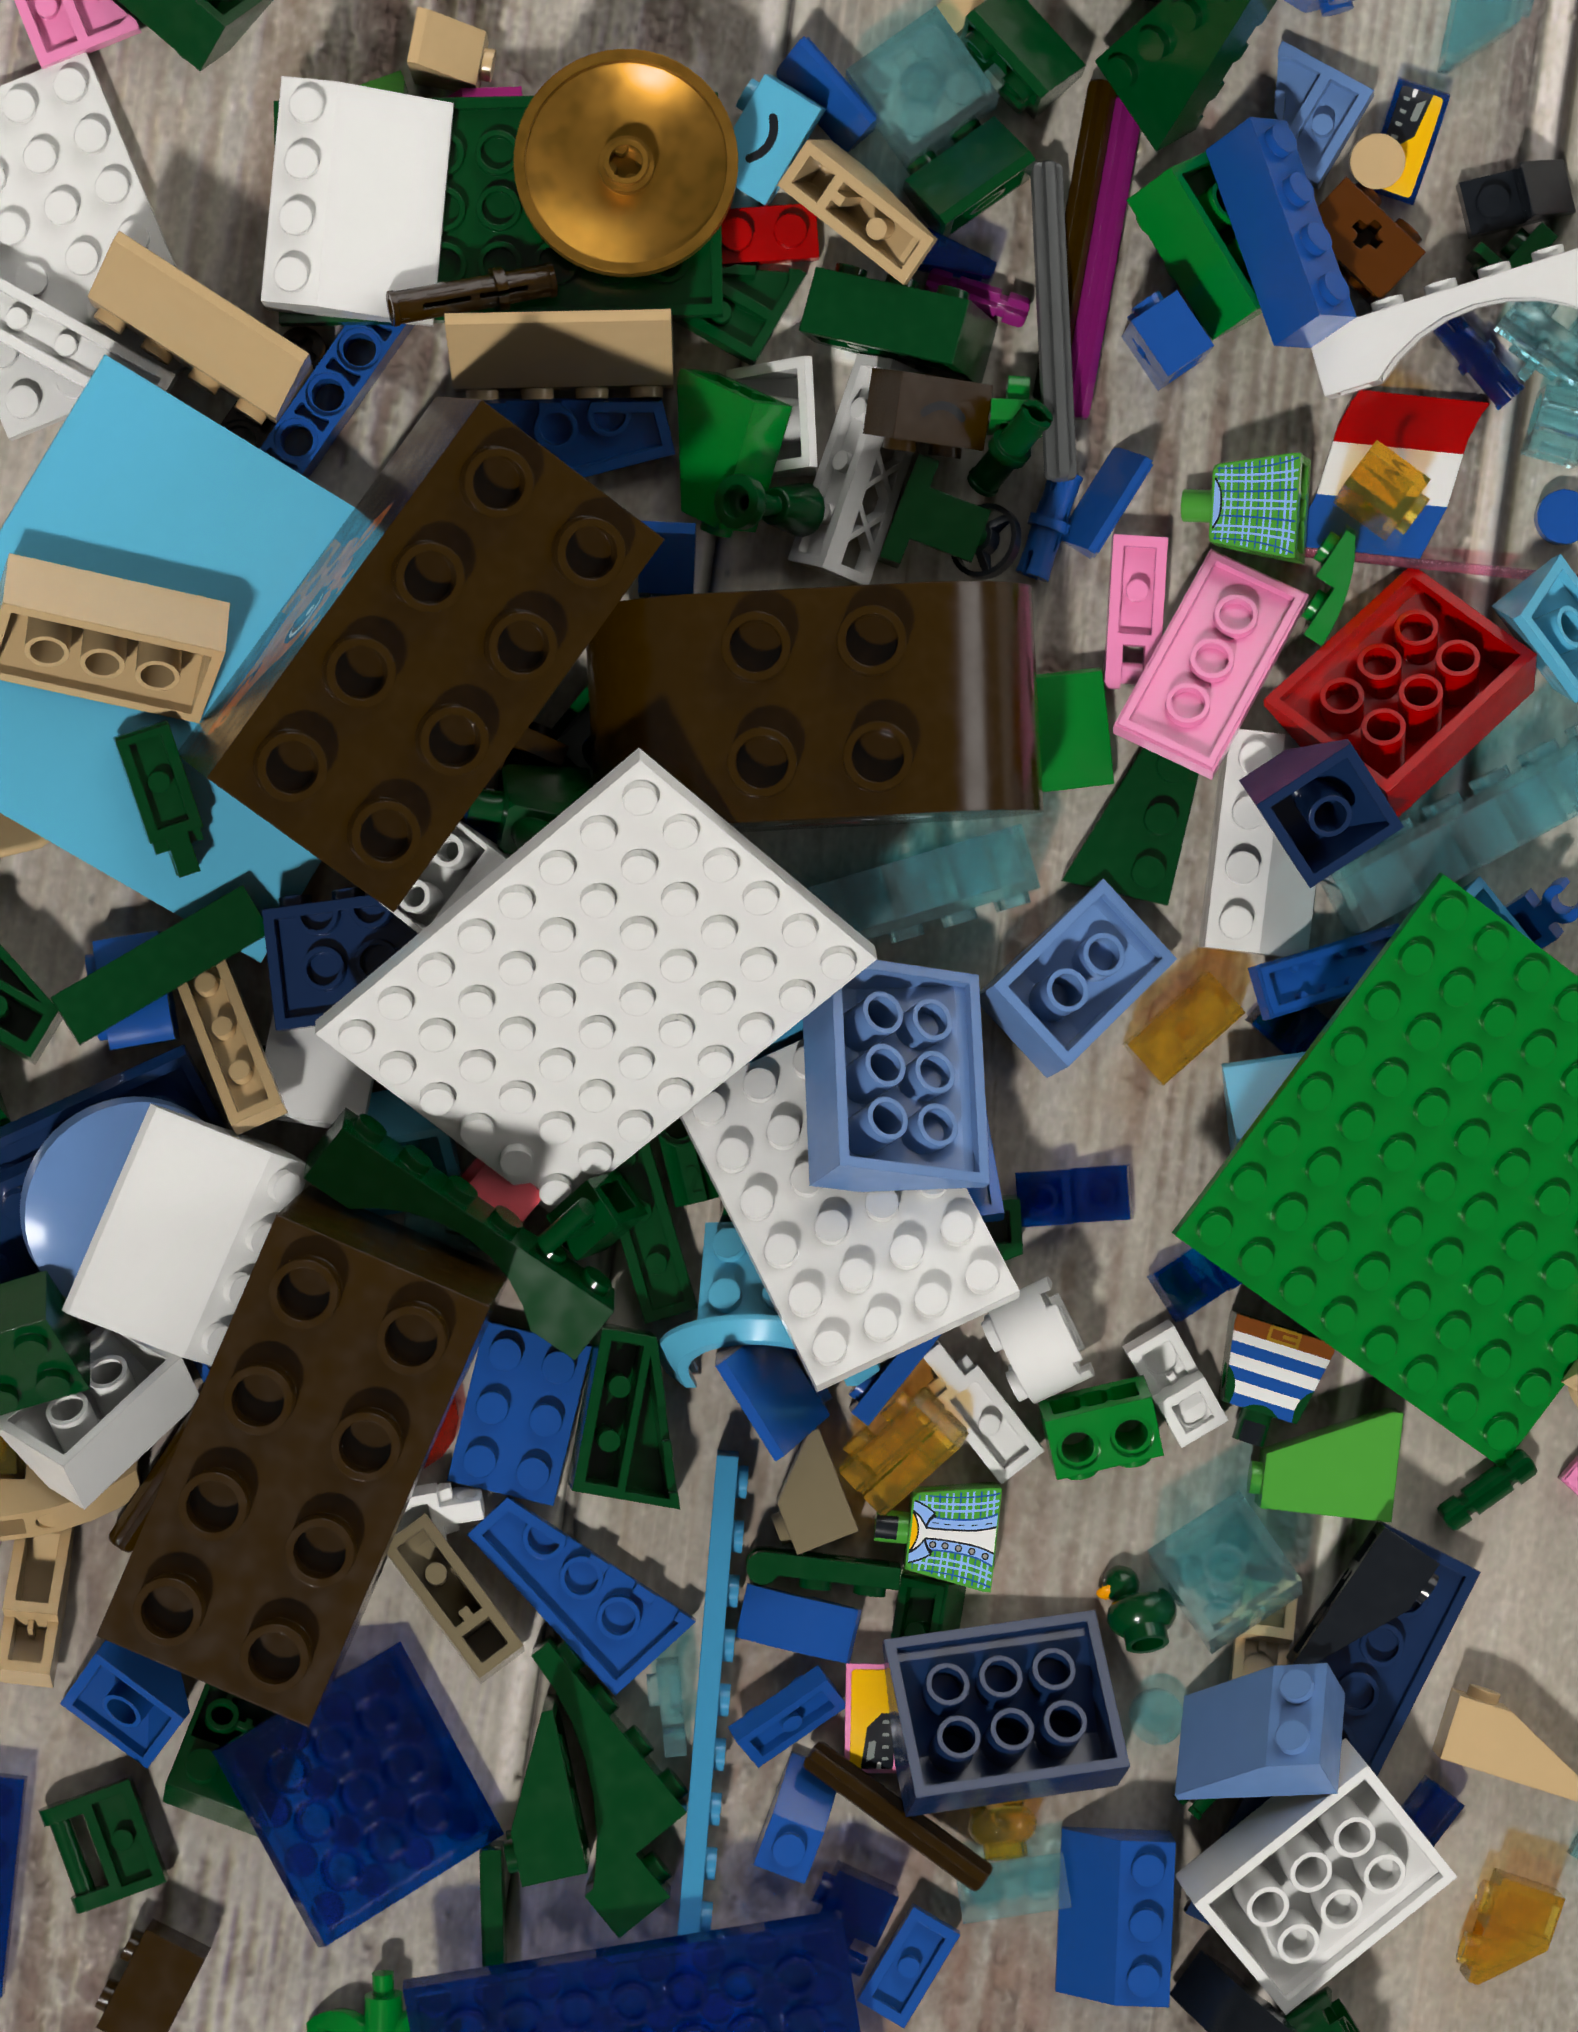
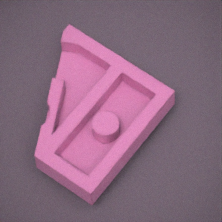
[14,0,142,69]

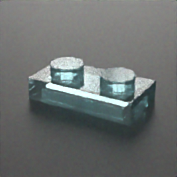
[957,1852,1072,1924]

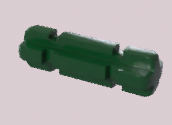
[1437,1449,1537,1531]

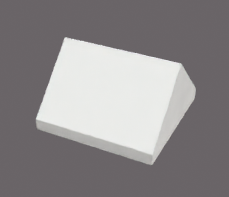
[726,355,818,478]

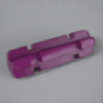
[924,268,1031,327]

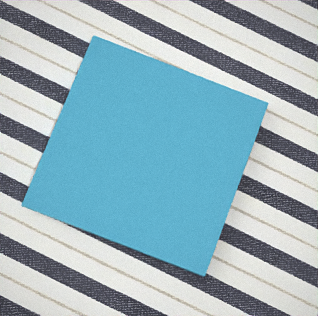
[0,354,355,963]

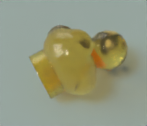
[968,1799,1037,1861]

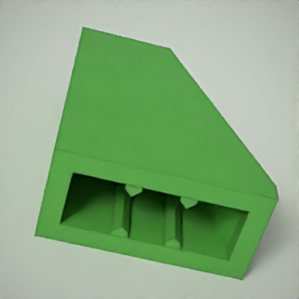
[1247,1407,1404,1522]

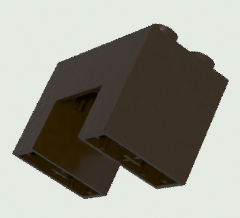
[96,1185,508,1727]

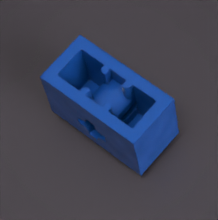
[1122,290,1214,391]

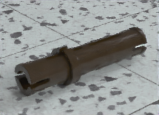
[386,262,558,327]

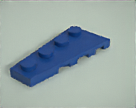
[467,1495,696,1696]

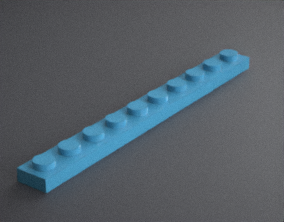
[672,1450,749,2005]

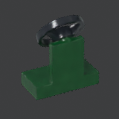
[877,453,1022,580]

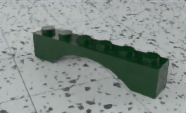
[303,1107,615,1360]

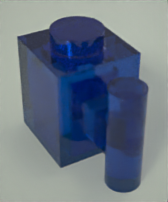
[800,1860,899,1977]

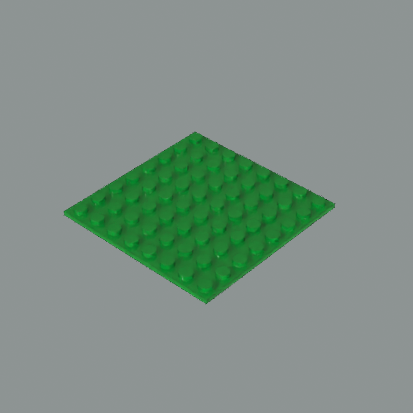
[1172,872,1578,1466]

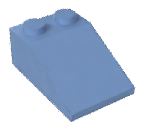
[980,878,1177,1078]
[1175,1663,1345,1800]

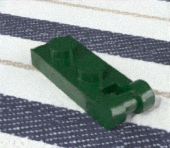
[746,1545,901,1597]

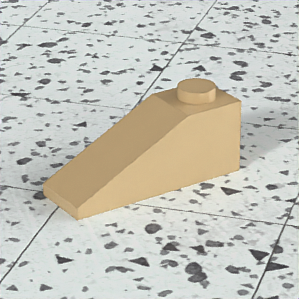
[777,139,938,285]
[1432,1684,1578,1802]

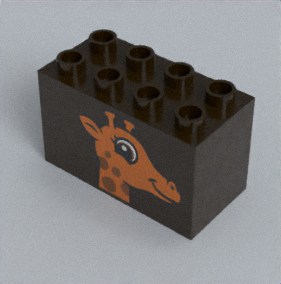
[178,397,664,912]

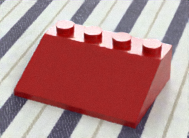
[1263,564,1537,818]

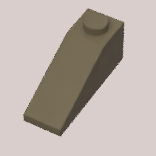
[387,1513,525,1684]

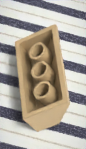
[87,231,314,426]
[0,553,230,723]

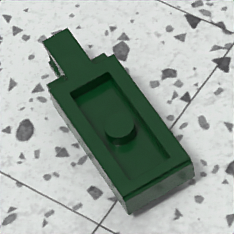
[113,720,204,878]

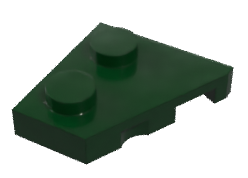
[672,264,806,365]

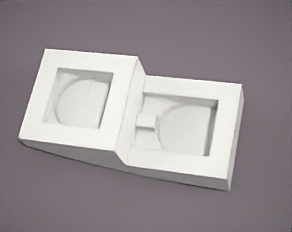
[1122,1319,1229,1448]

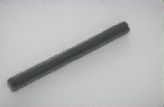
[1030,160,1077,482]

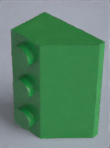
[1127,151,1262,340]

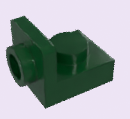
[1465,222,1558,280]

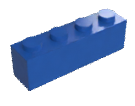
[1205,117,1357,348]

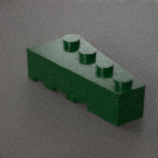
[1095,0,1277,152]

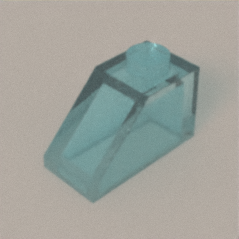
[1437,0,1534,75]

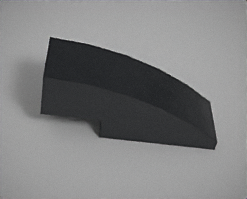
[1170,1950,1298,2032]

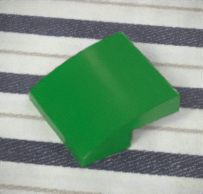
[1036,667,1114,792]

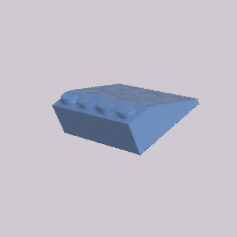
[803,960,990,1192]

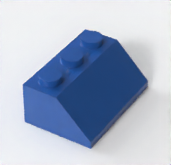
[1055,1827,1176,2008]

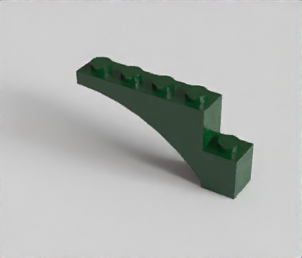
[531,1635,689,1938]

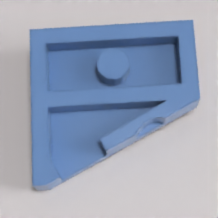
[1274,40,1374,190]

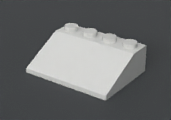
[261,76,454,327]
[62,1103,306,1366]
[1175,1738,1457,2015]

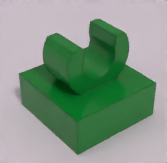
[987,375,1042,438]

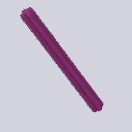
[1071,97,1140,420]

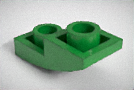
[1301,525,1356,646]

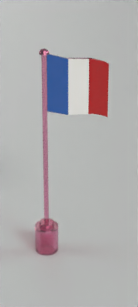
[1305,390,1578,580]

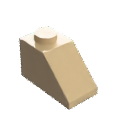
[407,7,496,92]

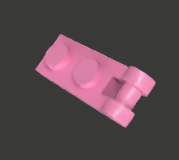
[1103,534,1168,689]

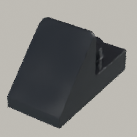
[1456,159,1576,239]

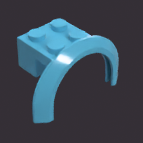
[658,1222,880,1388]

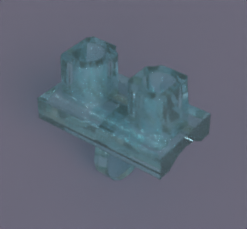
[1494,301,1578,387]

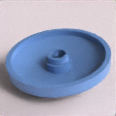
[20,1096,203,1298]

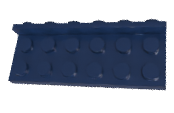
[262,887,419,1031]

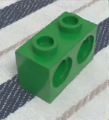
[1038,1375,1164,1480]

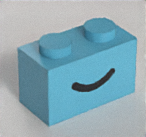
[733,74,827,205]

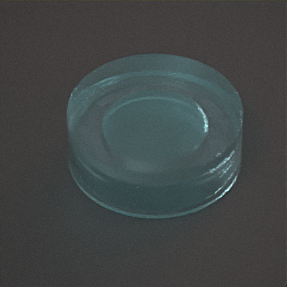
[1129,1688,1184,1745]

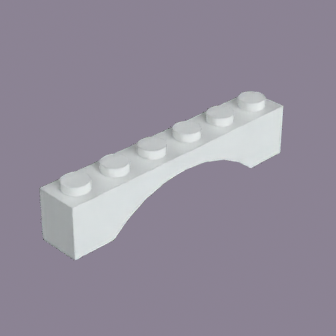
[1311,244,1578,399]

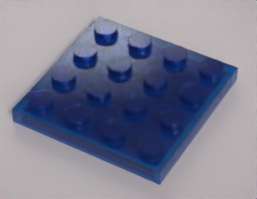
[212,1641,504,1948]

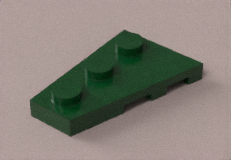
[1061,747,1199,906]

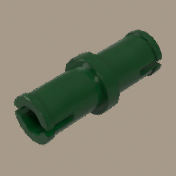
[967,399,1053,497]

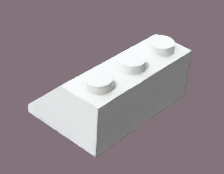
[0,1326,199,1510]

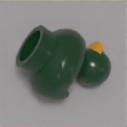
[1096,1565,1177,1654]

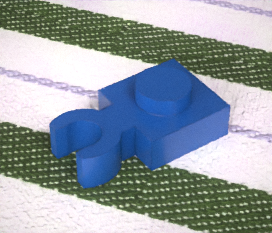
[1504,877,1578,949]

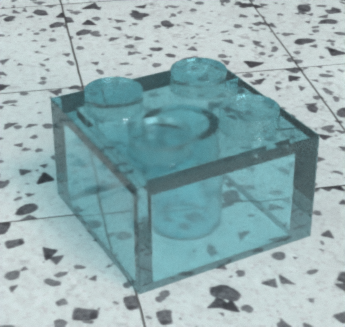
[845,6,1000,169]
[1147,1490,1303,1654]

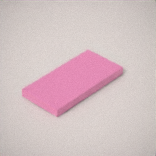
[1113,549,1309,780]

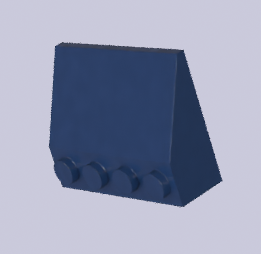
[882,1610,1130,1817]

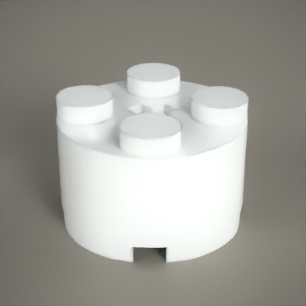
[981,1276,1095,1404]

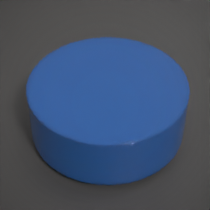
[1534,489,1578,546]

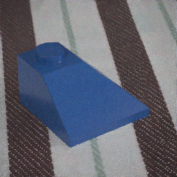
[60,1640,190,1769]

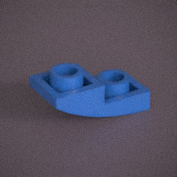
[735,1583,862,1663]

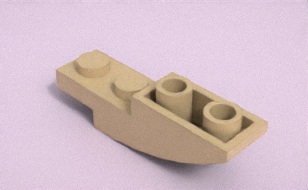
[0,1460,142,1541]

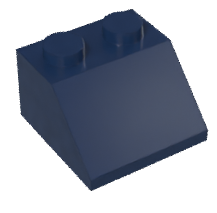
[1239,739,1404,888]

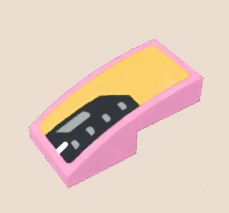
[844,1663,897,1773]

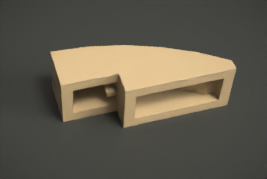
[0,1527,75,1688]

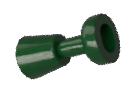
[714,473,825,537]

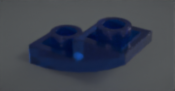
[1015,1164,1134,1227]

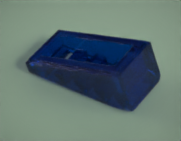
[917,227,997,284]

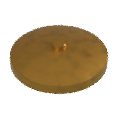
[514,49,738,277]

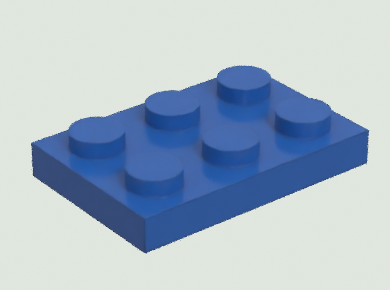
[447,1321,592,1506]

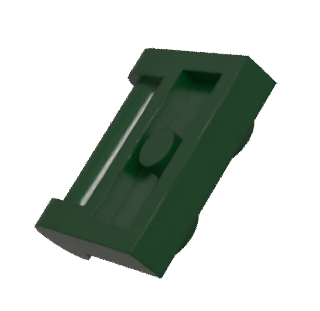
[38,1776,169,1914]

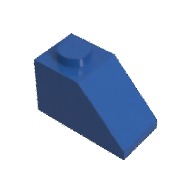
[638,521,697,598]
[753,1751,836,1884]

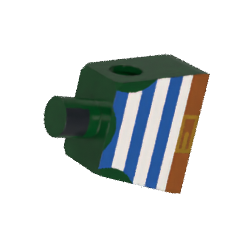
[1219,1310,1335,1447]

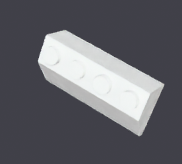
[1198,729,1316,957]

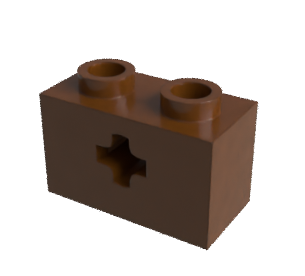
[1318,176,1426,306]

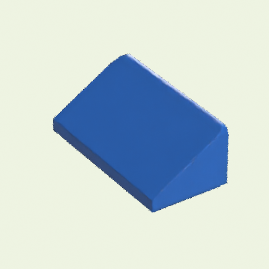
[776,36,877,153]
[1062,447,1153,559]

